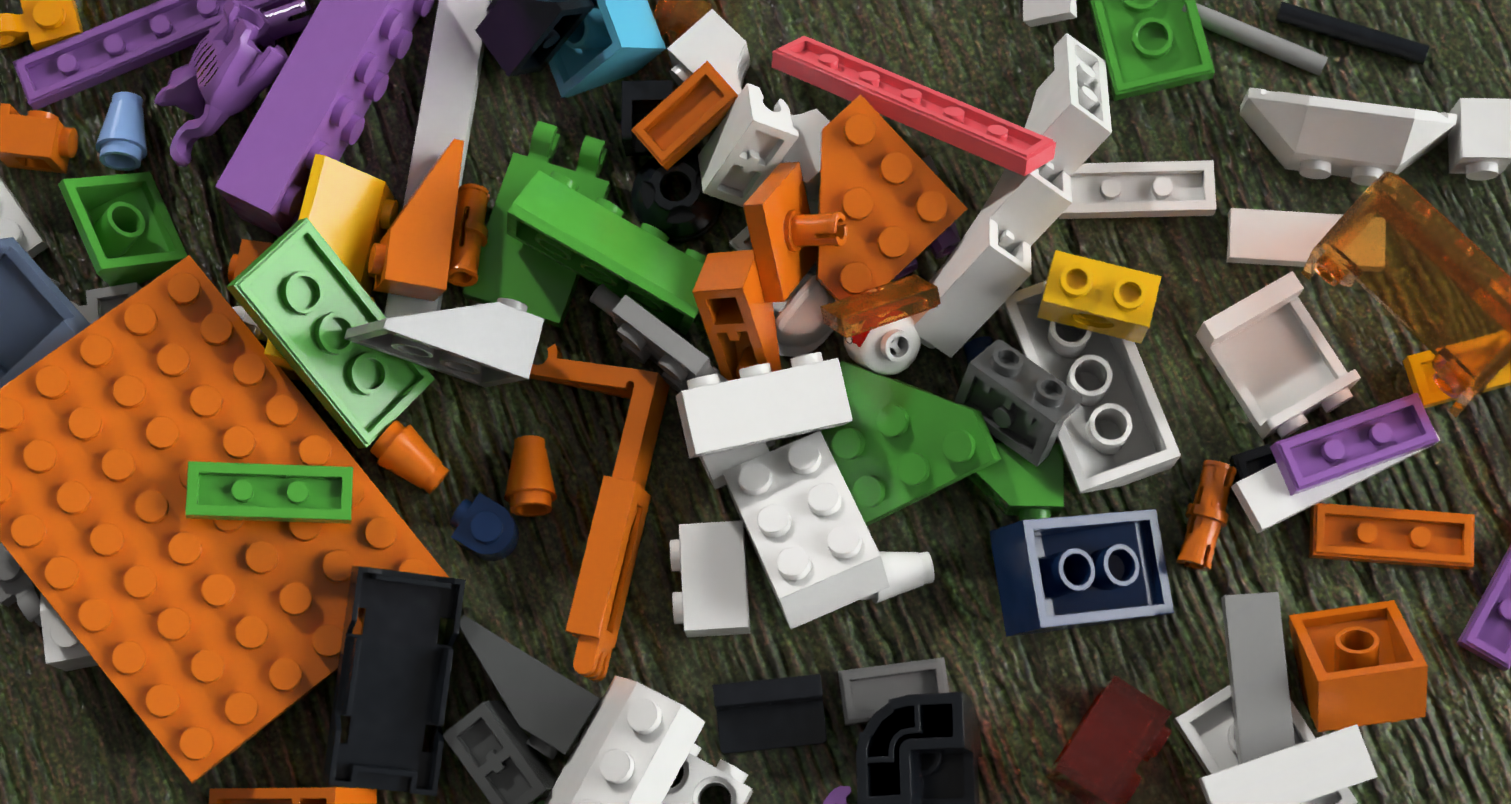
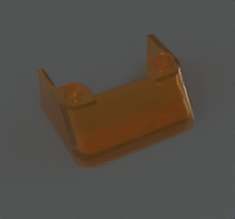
[1301,172,1511,418]

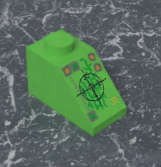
[968,443,1064,521]

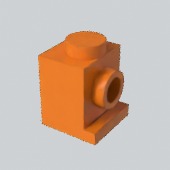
[0,103,79,174]

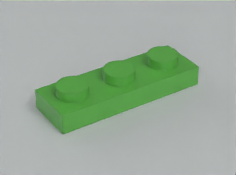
[185,461,353,524]

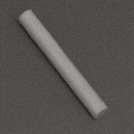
[1182,3,1328,76]

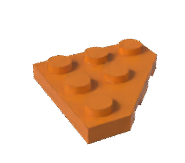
[816,94,968,317]

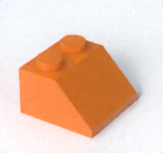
[1289,600,1428,732]

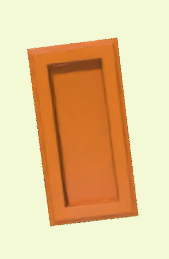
[631,61,738,170]

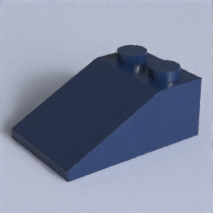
[989,509,1174,637]

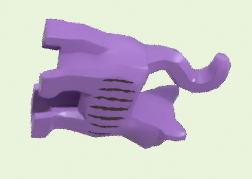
[154,0,288,167]

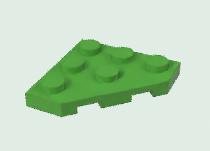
[820,361,1002,526]

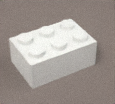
[722,431,890,630]

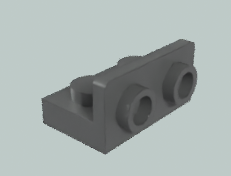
[954,340,1083,467]

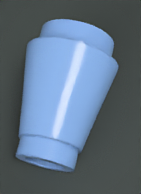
[95,91,147,171]

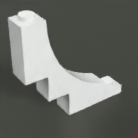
[910,33,1112,358]

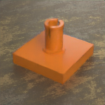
[743,162,847,302]

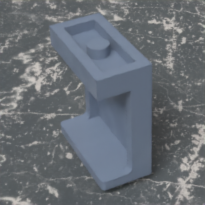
[0,237,91,388]

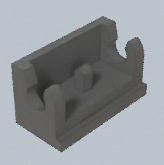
[442,700,558,804]

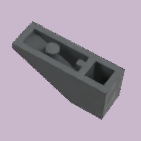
[460,615,601,760]

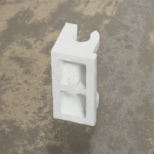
[698,83,799,207]

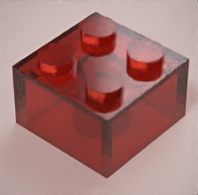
[1045,675,1172,804]

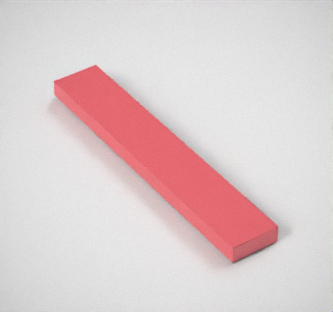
[771,36,1056,176]

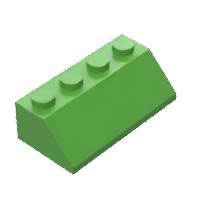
[507,170,706,336]

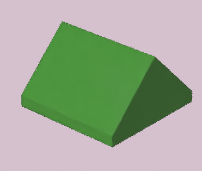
[58,172,187,286]

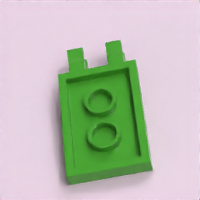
[463,121,611,328]

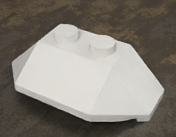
[1240,87,1457,186]

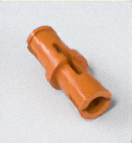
[448,183,490,287]
[1177,460,1237,571]

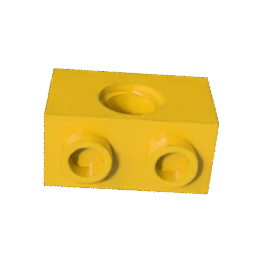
[1037,250,1162,344]

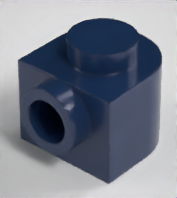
[450,493,519,561]

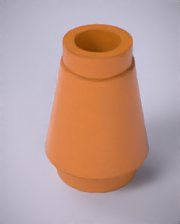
[370,420,450,494]
[504,435,557,517]

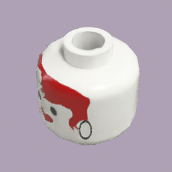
[844,302,921,376]

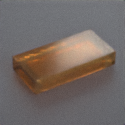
[820,274,941,338]

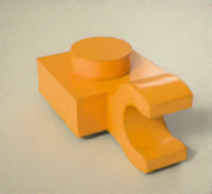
[0,0,83,52]

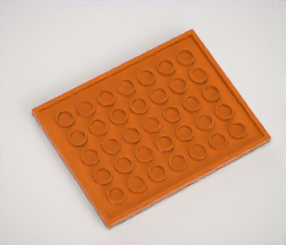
[0,255,450,784]

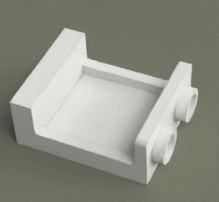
[1195,271,1361,440]

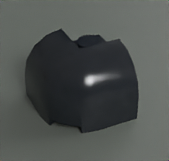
[856,692,982,804]

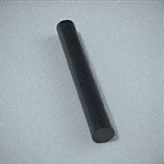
[1275,1,1429,65]

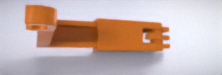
[529,344,670,682]

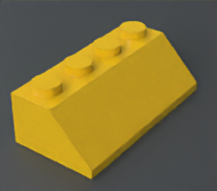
[264,154,398,382]

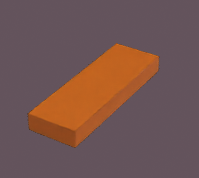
[1309,503,1475,570]

